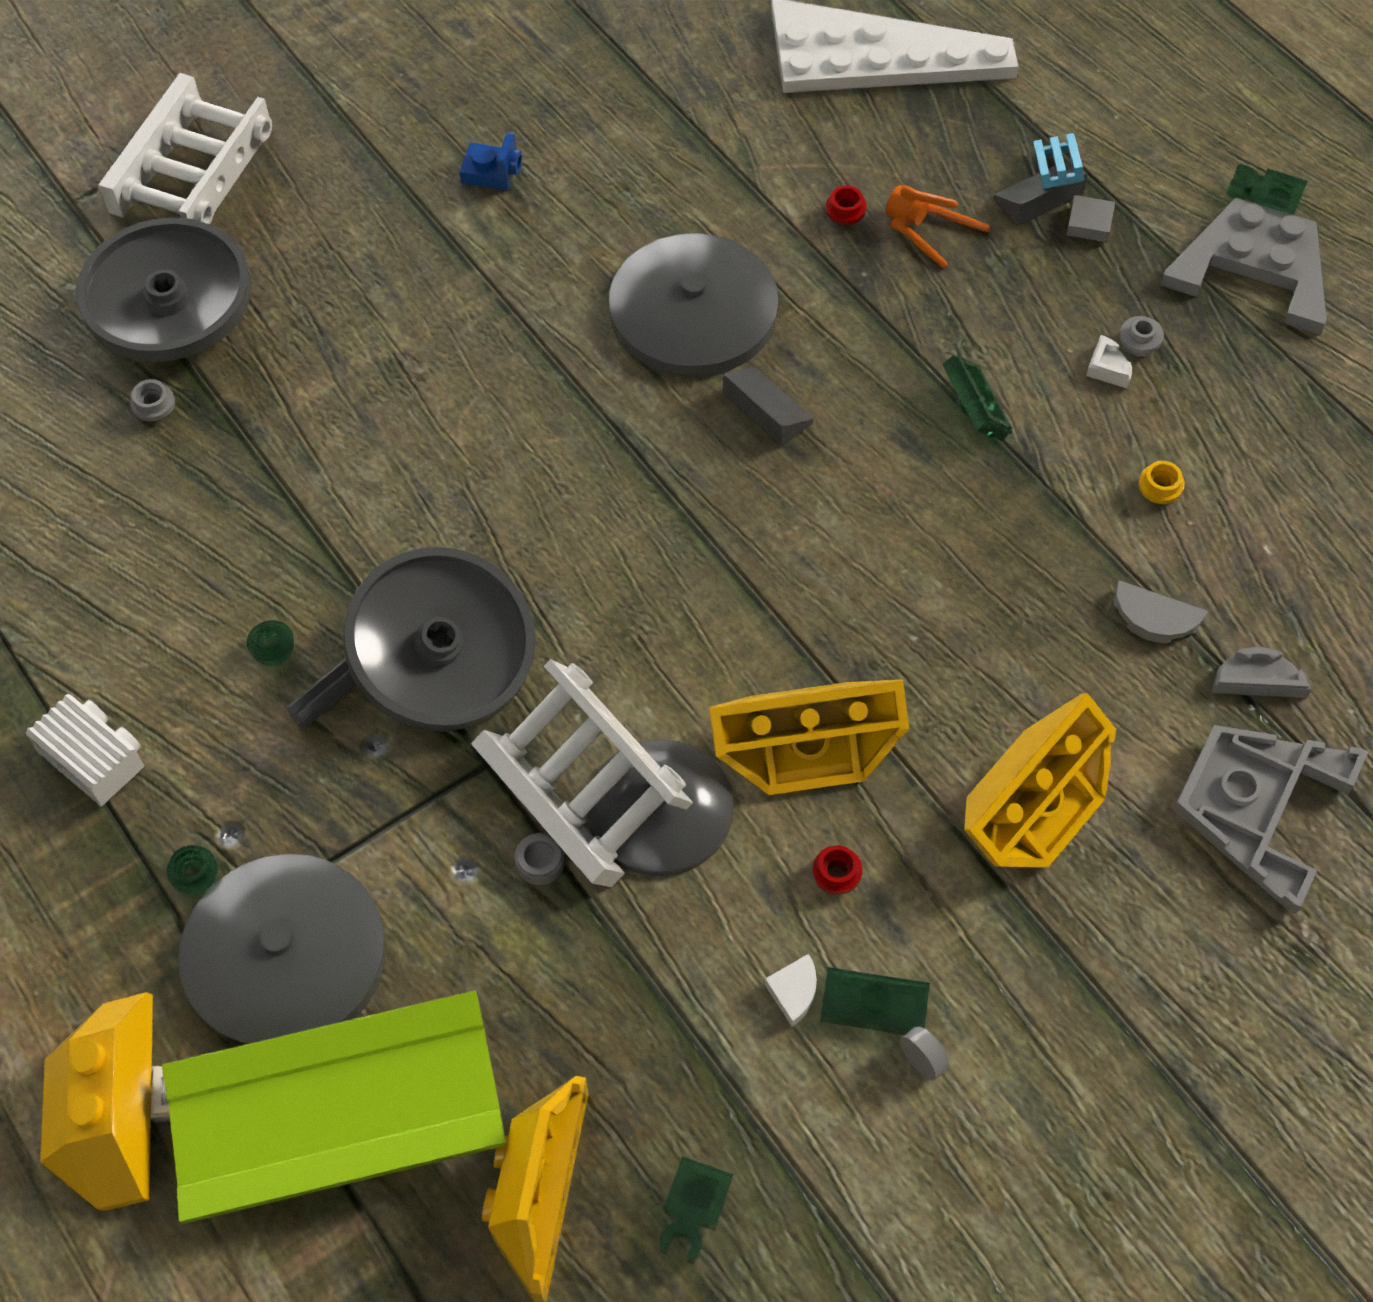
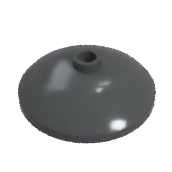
[588,739,733,876]

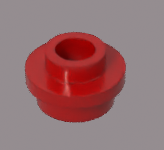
[825,185,867,225]
[812,845,862,895]

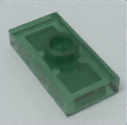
[942,355,1013,441]
[820,967,930,1035]

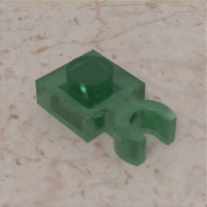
[1227,165,1307,215]
[660,1156,733,1264]

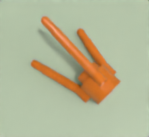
[885,185,991,268]

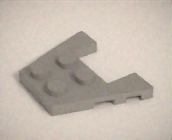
[1160,198,1327,335]
[1173,725,1368,915]

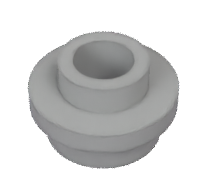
[1120,316,1164,357]
[130,379,175,421]

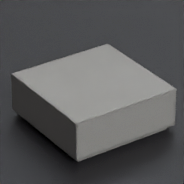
[1066,195,1115,242]

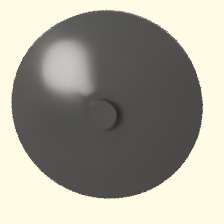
[76,218,252,362]
[609,234,778,377]
[343,547,535,731]
[179,854,386,1046]

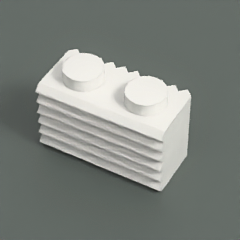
[26,694,145,807]

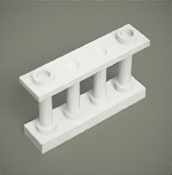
[99,73,272,224]
[471,659,693,887]

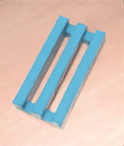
[1034,133,1085,189]

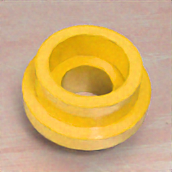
[1138,461,1185,504]

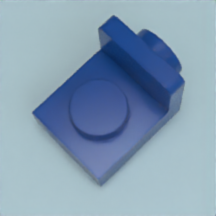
[459,133,523,191]

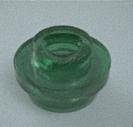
[247,620,295,666]
[167,845,218,894]

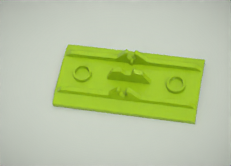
[162,990,507,1224]

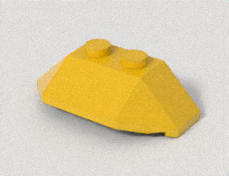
[709,679,910,795]
[964,693,1116,868]
[40,992,153,1211]
[482,1076,589,1302]

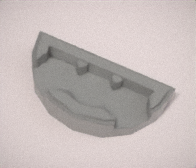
[1114,580,1208,644]
[1212,646,1311,698]

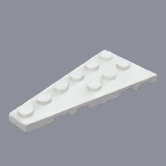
[771,0,1019,93]

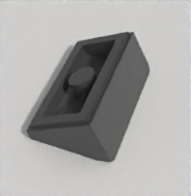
[993,165,1088,225]
[723,366,814,446]

